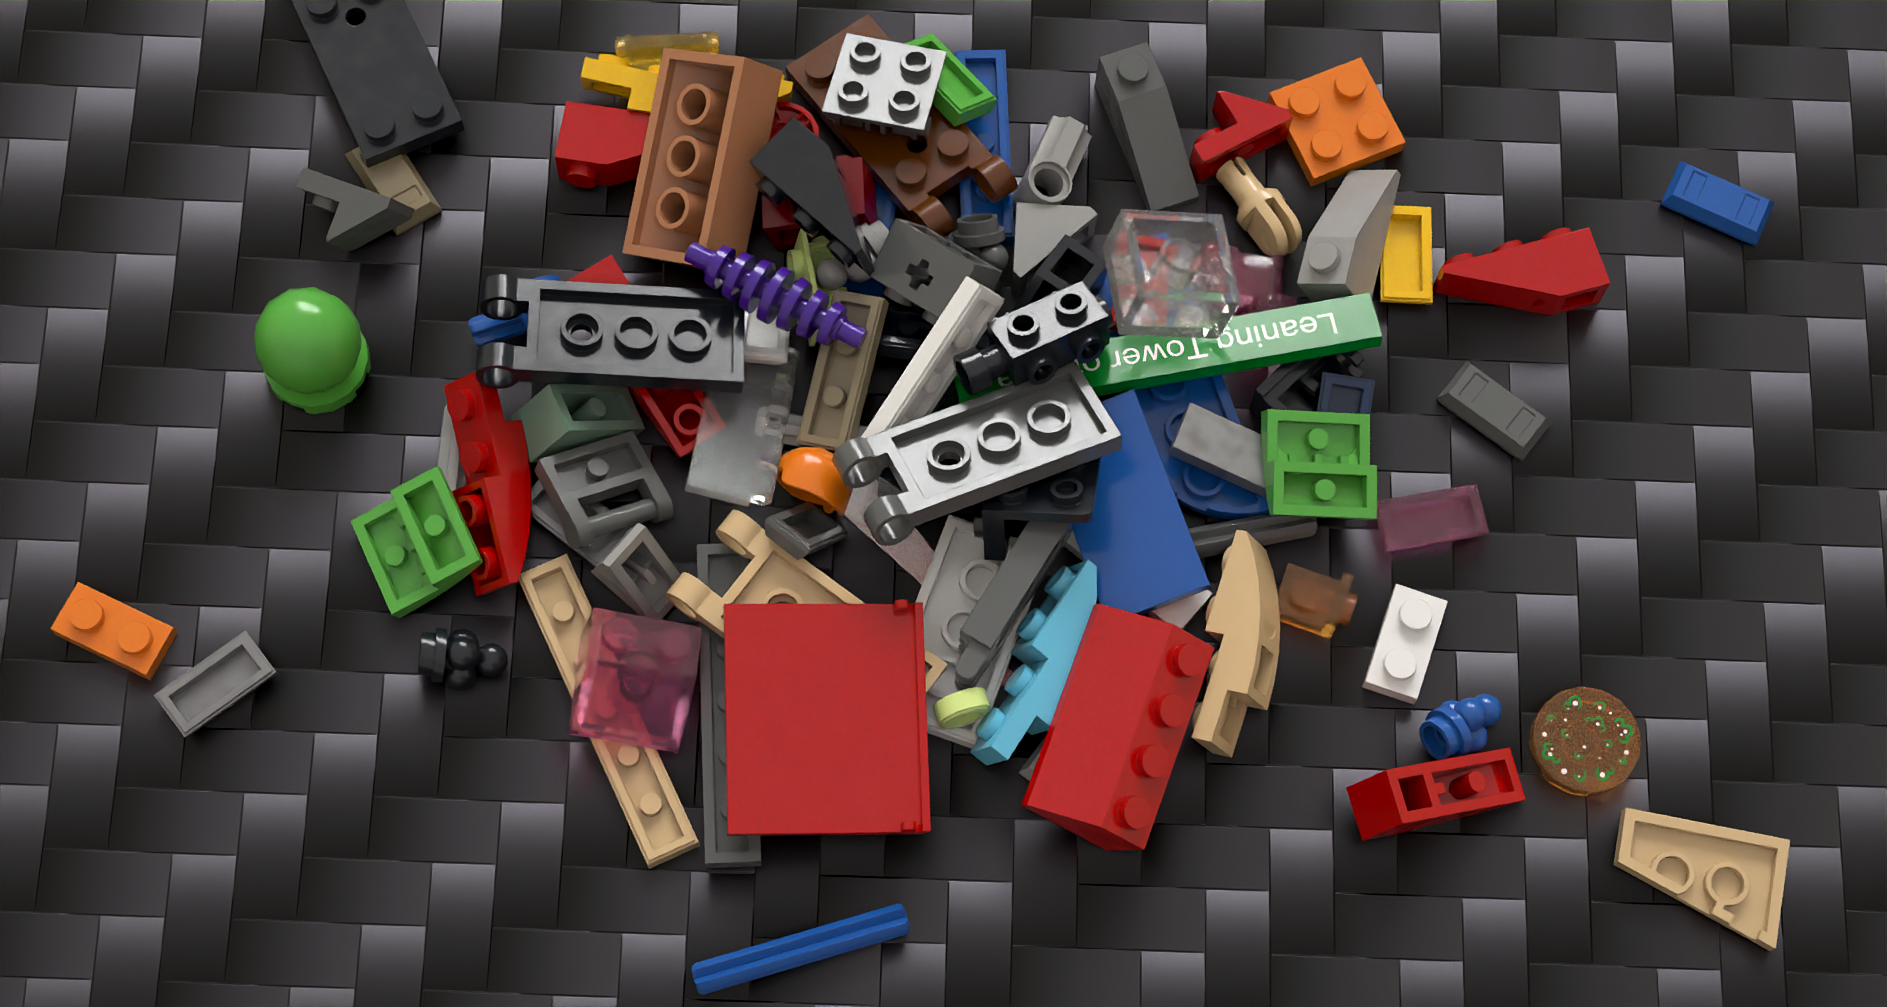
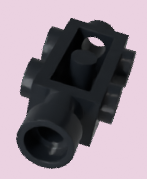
[953,281,1113,396]

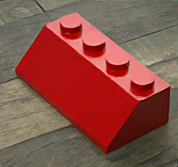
[1021,604,1214,851]

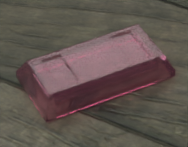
[1376,484,1489,553]

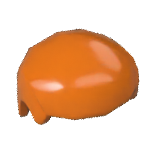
[771,447,853,517]

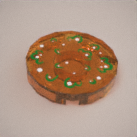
[1529,687,1641,797]

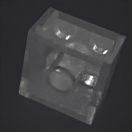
[1103,209,1241,339]

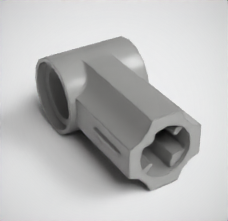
[1012,116,1092,210]

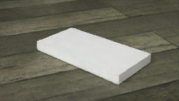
[916,514,1035,749]

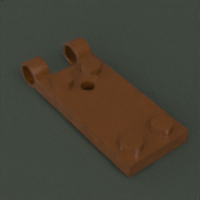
[785,14,1018,237]

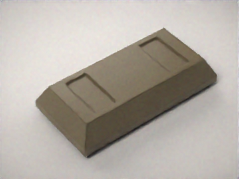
[345,147,442,236]

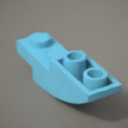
[970,560,1097,765]

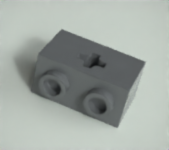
[870,218,1003,325]

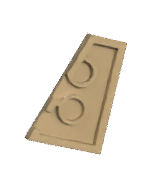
[1613,808,1790,951]

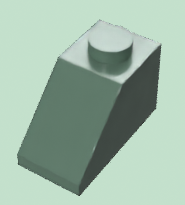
[511,384,645,463]

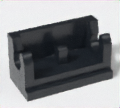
[1249,350,1364,419]

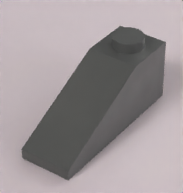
[1095,42,1199,216]

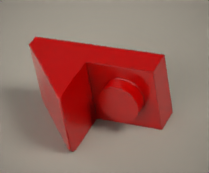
[1189,91,1293,183]

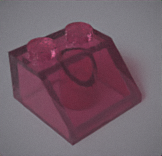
[568,607,702,752]

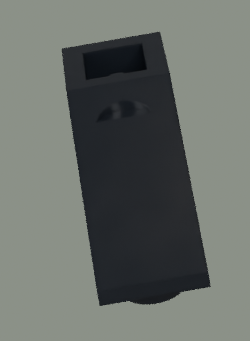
[749,117,875,276]

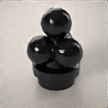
[417,628,508,689]

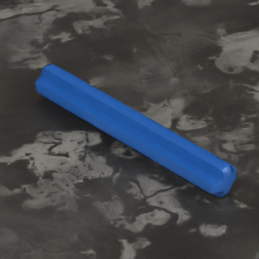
[691,903,910,995]

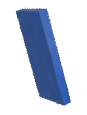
[1072,389,1211,615]

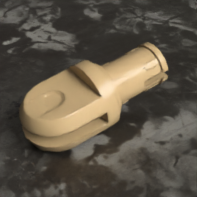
[1216,157,1302,258]

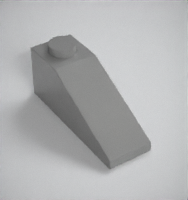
[1297,170,1401,302]

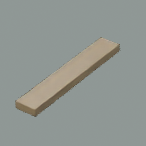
[519,554,700,869]

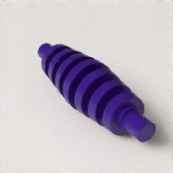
[684,242,868,350]

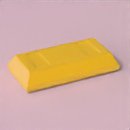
[1380,205,1433,304]

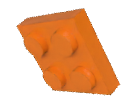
[1267,57,1406,187]

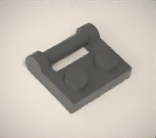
[534,430,673,549]

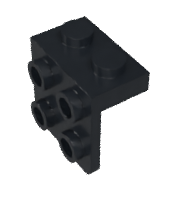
[974,457,1101,561]

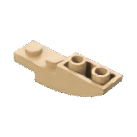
[1192,530,1280,758]

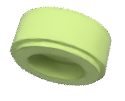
[933,687,991,729]

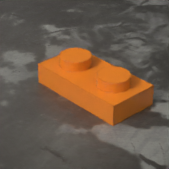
[50,582,178,681]

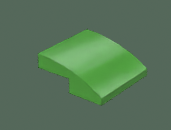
[1261,409,1377,520]
[351,466,483,618]

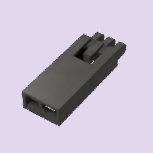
[954,521,1073,691]

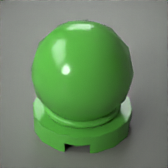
[254,287,371,414]

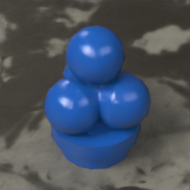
[1419,693,1502,760]

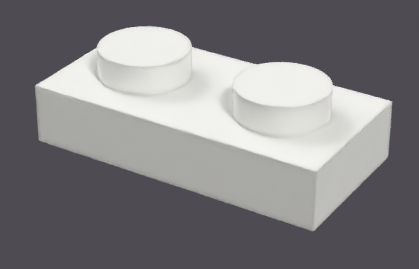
[1362,584,1448,705]

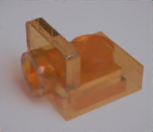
[1278,563,1358,639]

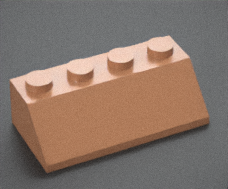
[622,48,783,271]

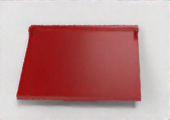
[723,599,931,836]

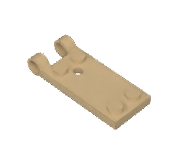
[666,510,948,695]

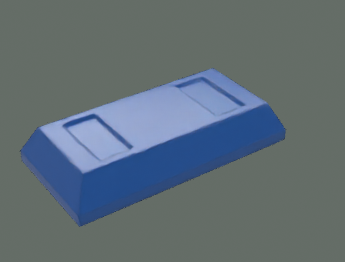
[1660,161,1775,247]

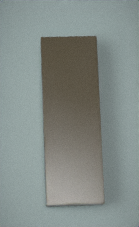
[796,289,889,453]

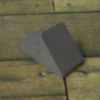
[296,167,415,251]

